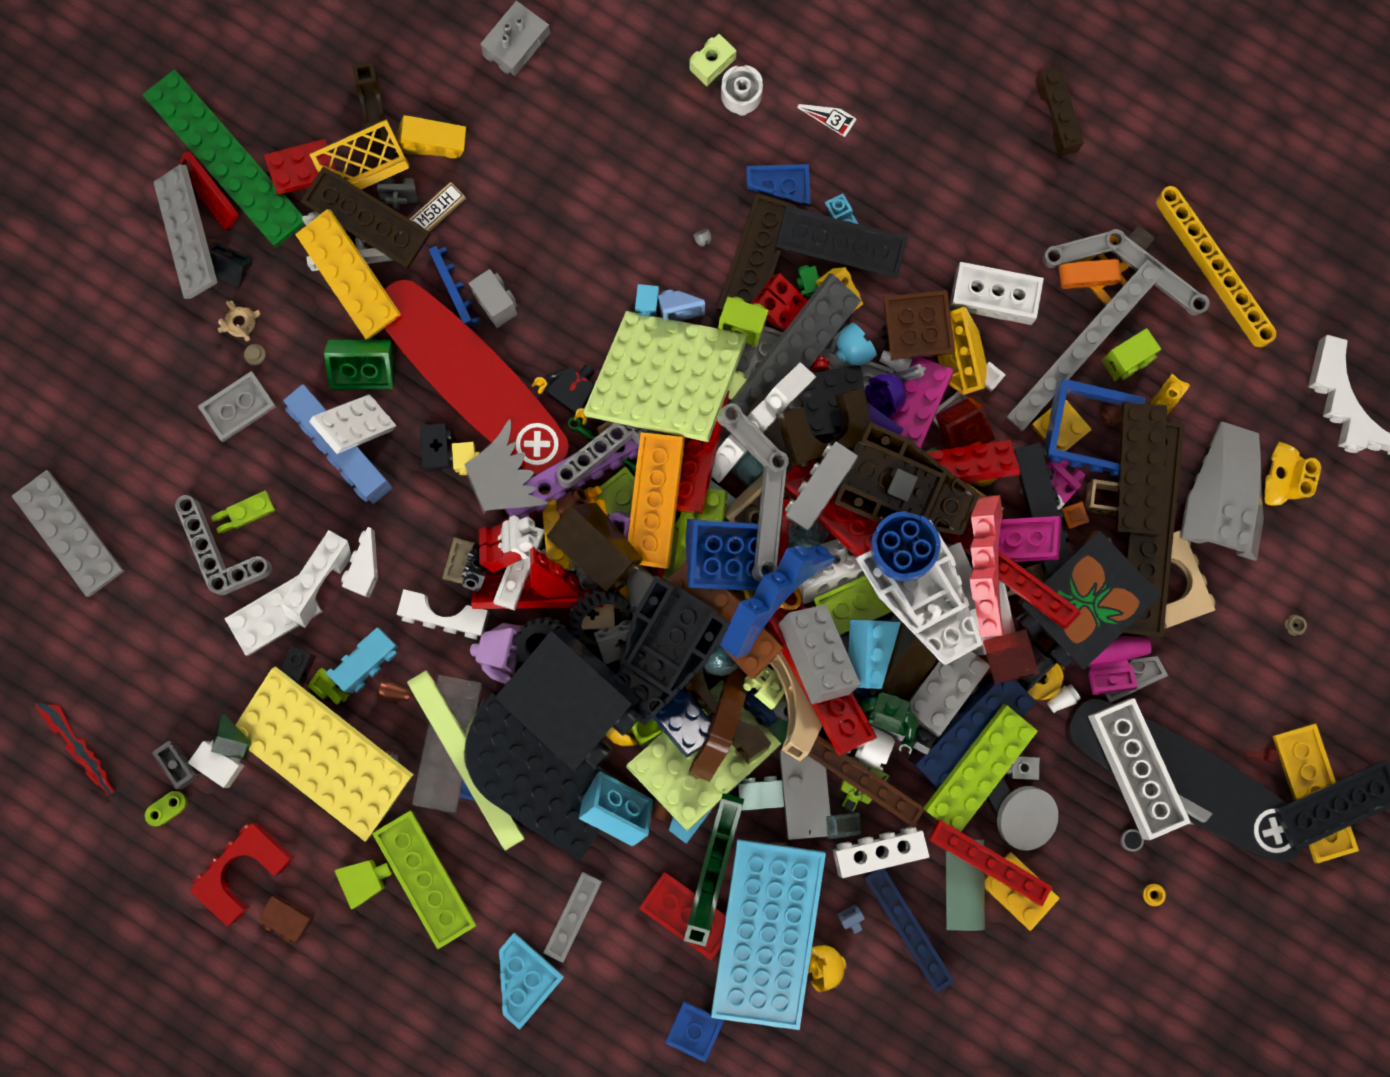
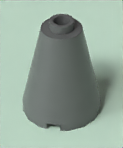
[626,565,655,615]

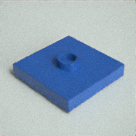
[665,1001,724,1063]

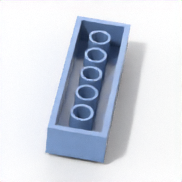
[283,384,393,504]

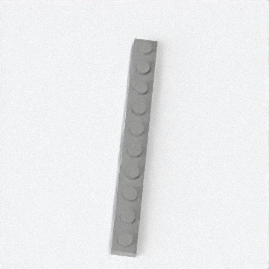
[1006,260,1164,432]

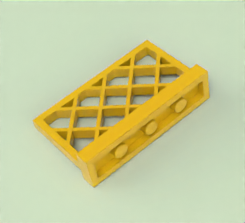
[309,119,409,190]

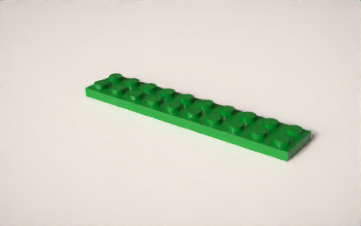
[143,69,305,248]

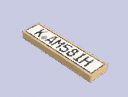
[410,182,466,232]

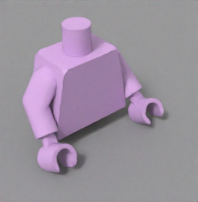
[470,623,521,684]

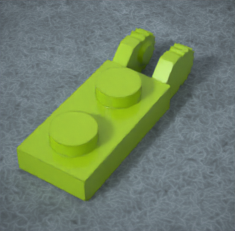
[211,490,276,534]

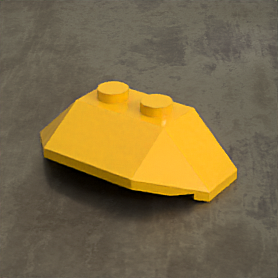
[938,307,988,395]

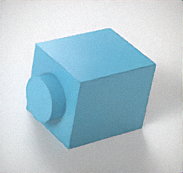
[635,284,659,316]

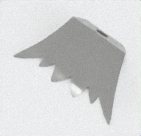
[464,419,548,514]

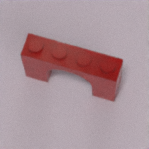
[189,823,295,927]

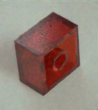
[935,396,995,449]
[983,629,1039,686]

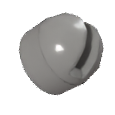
[693,229,711,247]

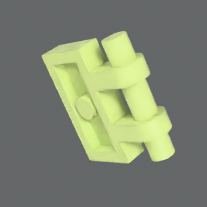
[743,666,784,710]

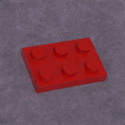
[264,139,338,195]

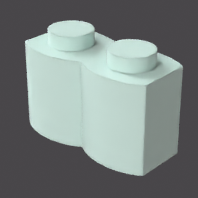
[738,776,784,810]

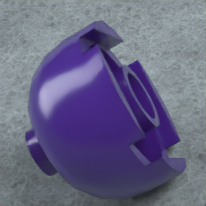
[865,373,907,417]

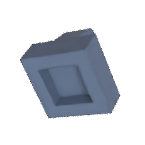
[837,904,865,934]

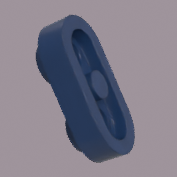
[743,689,777,728]

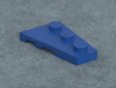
[746,164,811,207]

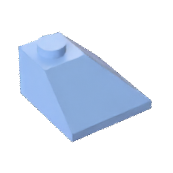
[658,290,705,321]

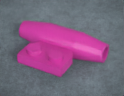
[1072,635,1151,695]

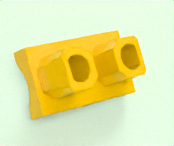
[1150,374,1190,415]

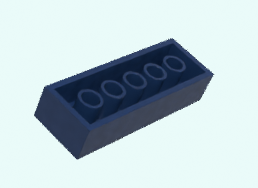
[908,668,1036,791]

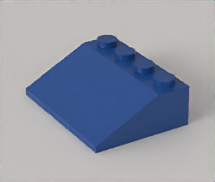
[686,519,768,591]

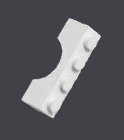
[397,589,490,640]

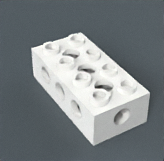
[949,262,1044,325]
[798,539,865,605]
[832,827,929,878]

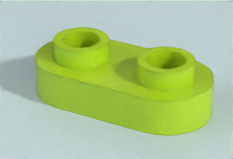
[145,791,188,826]

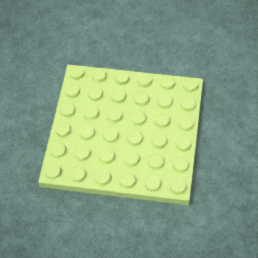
[584,311,747,442]

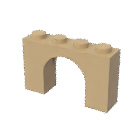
[1164,530,1215,629]

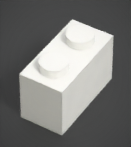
[188,740,244,788]

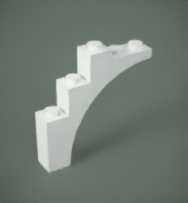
[1308,335,1390,455]
[711,362,816,483]

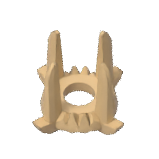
[217,301,260,342]

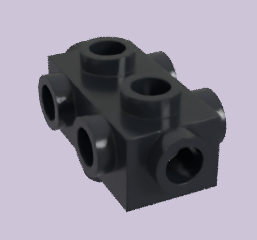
[461,544,504,592]

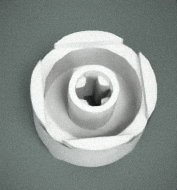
[721,65,763,116]
[855,726,895,772]

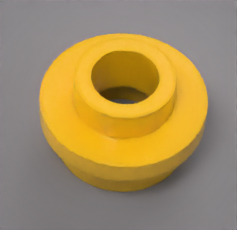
[1143,884,1166,906]

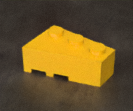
[395,115,466,158]

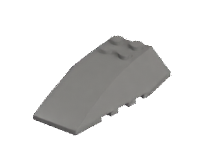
[1180,422,1264,561]

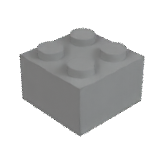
[469,269,518,328]

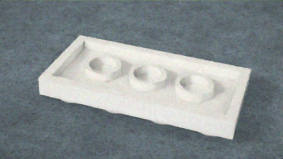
[309,394,396,454]
[225,576,323,656]

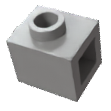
[1006,757,1040,780]

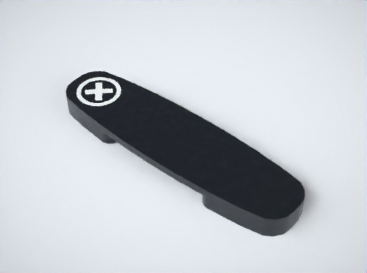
[1065,699,1302,862]

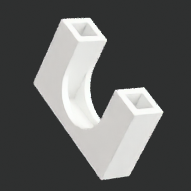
[280,530,352,628]

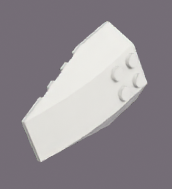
[856,520,983,666]

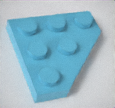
[499,932,564,1030]

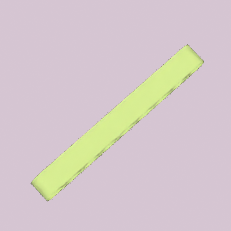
[407,670,525,851]

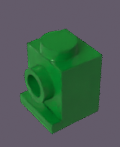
[796,265,819,299]

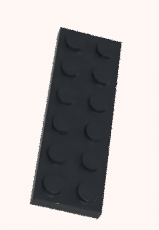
[775,205,908,278]
[1274,760,1390,851]

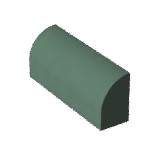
[946,840,985,931]

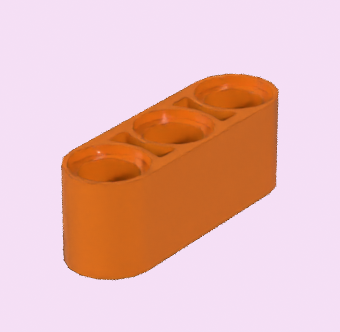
[1059,259,1122,289]

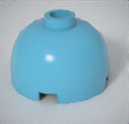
[836,323,877,366]

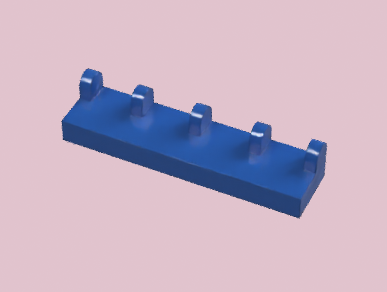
[429,246,481,327]

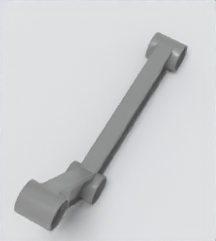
[1042,229,1210,316]
[717,403,789,582]

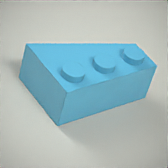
[848,620,901,689]
[326,628,399,694]

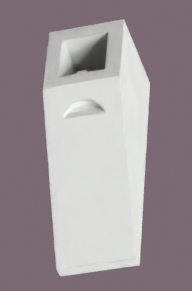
[341,527,378,598]

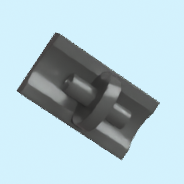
[377,177,418,210]

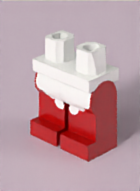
[479,515,536,573]

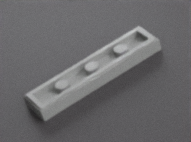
[543,872,602,963]

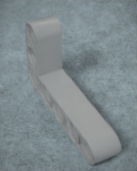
[557,423,659,488]
[175,495,272,595]

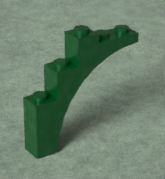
[684,793,744,947]

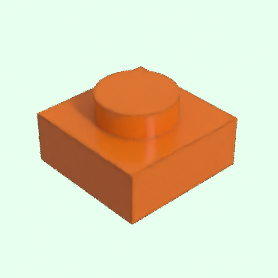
[1062,501,1090,529]

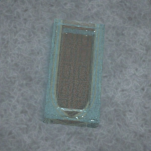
[826,813,861,839]

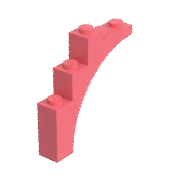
[970,495,1003,637]

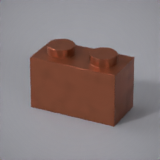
[258,895,314,943]

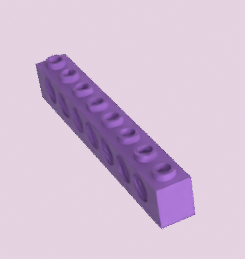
[504,432,661,519]

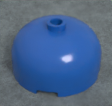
[871,511,941,581]

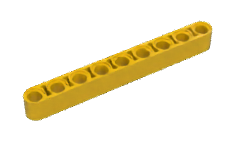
[1156,186,1276,348]

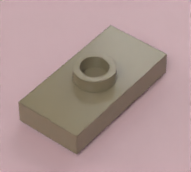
[442,537,475,585]

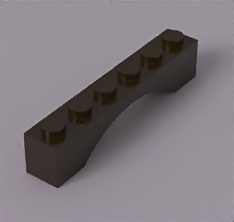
[683,668,771,764]

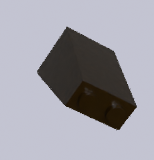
[546,502,644,591]
[868,614,938,701]

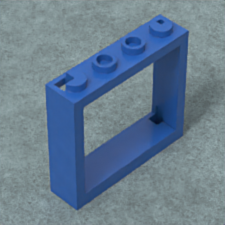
[1044,379,1146,477]

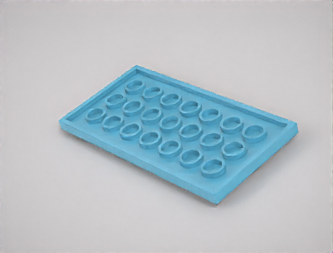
[711,839,826,1030]

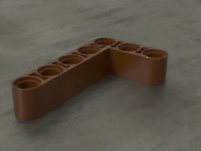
[689,666,747,782]

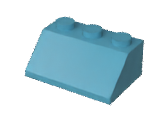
[579,771,653,846]

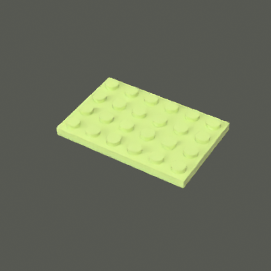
[626,680,781,831]

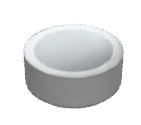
[1120,829,1144,852]

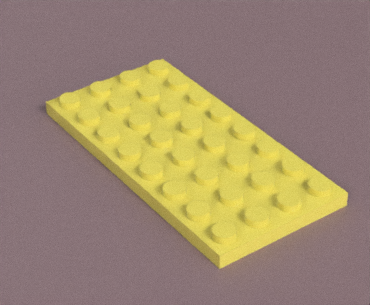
[235,667,414,842]

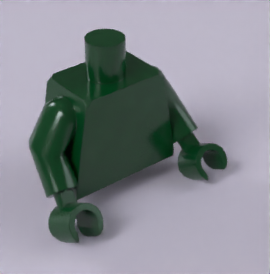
[860,692,918,755]

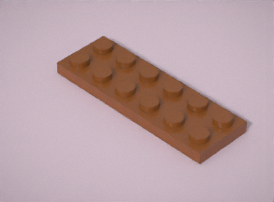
[667,560,784,680]

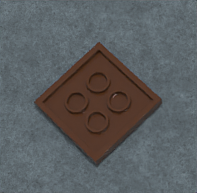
[883,290,955,361]

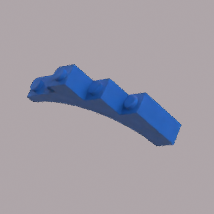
[720,545,836,658]

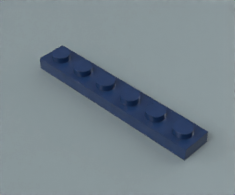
[864,868,955,993]

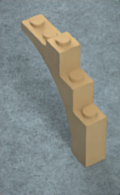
[768,630,822,762]

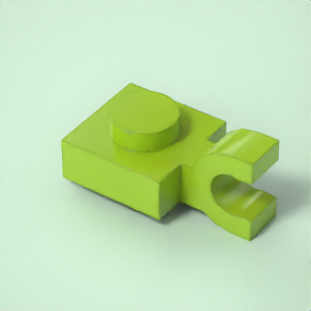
[308,668,349,705]

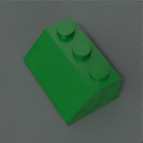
[324,340,394,390]

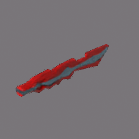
[35,704,115,796]

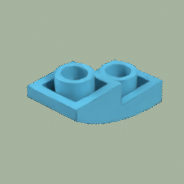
[824,194,858,224]

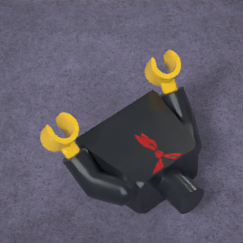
[532,364,595,424]

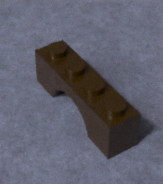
[352,61,391,152]
[1035,66,1084,157]

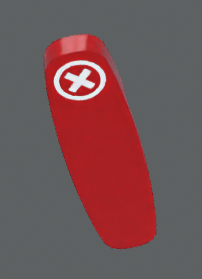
[384,280,570,477]

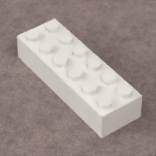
[1088,698,1191,840]

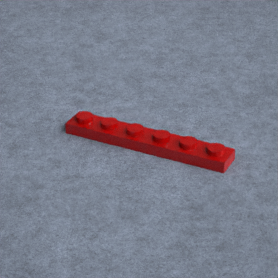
[928,820,1052,907]

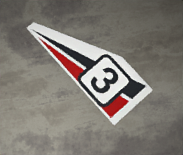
[797,104,857,137]

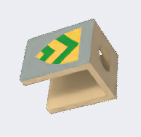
[1085,479,1118,516]

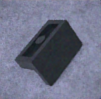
[208,242,253,287]

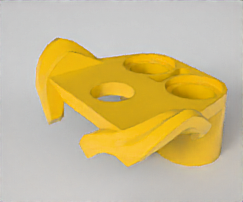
[1264,442,1321,506]

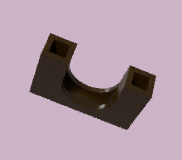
[776,388,872,467]

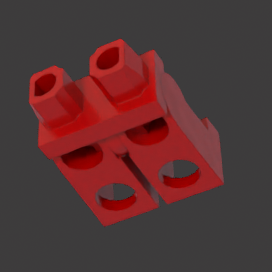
[751,273,808,332]

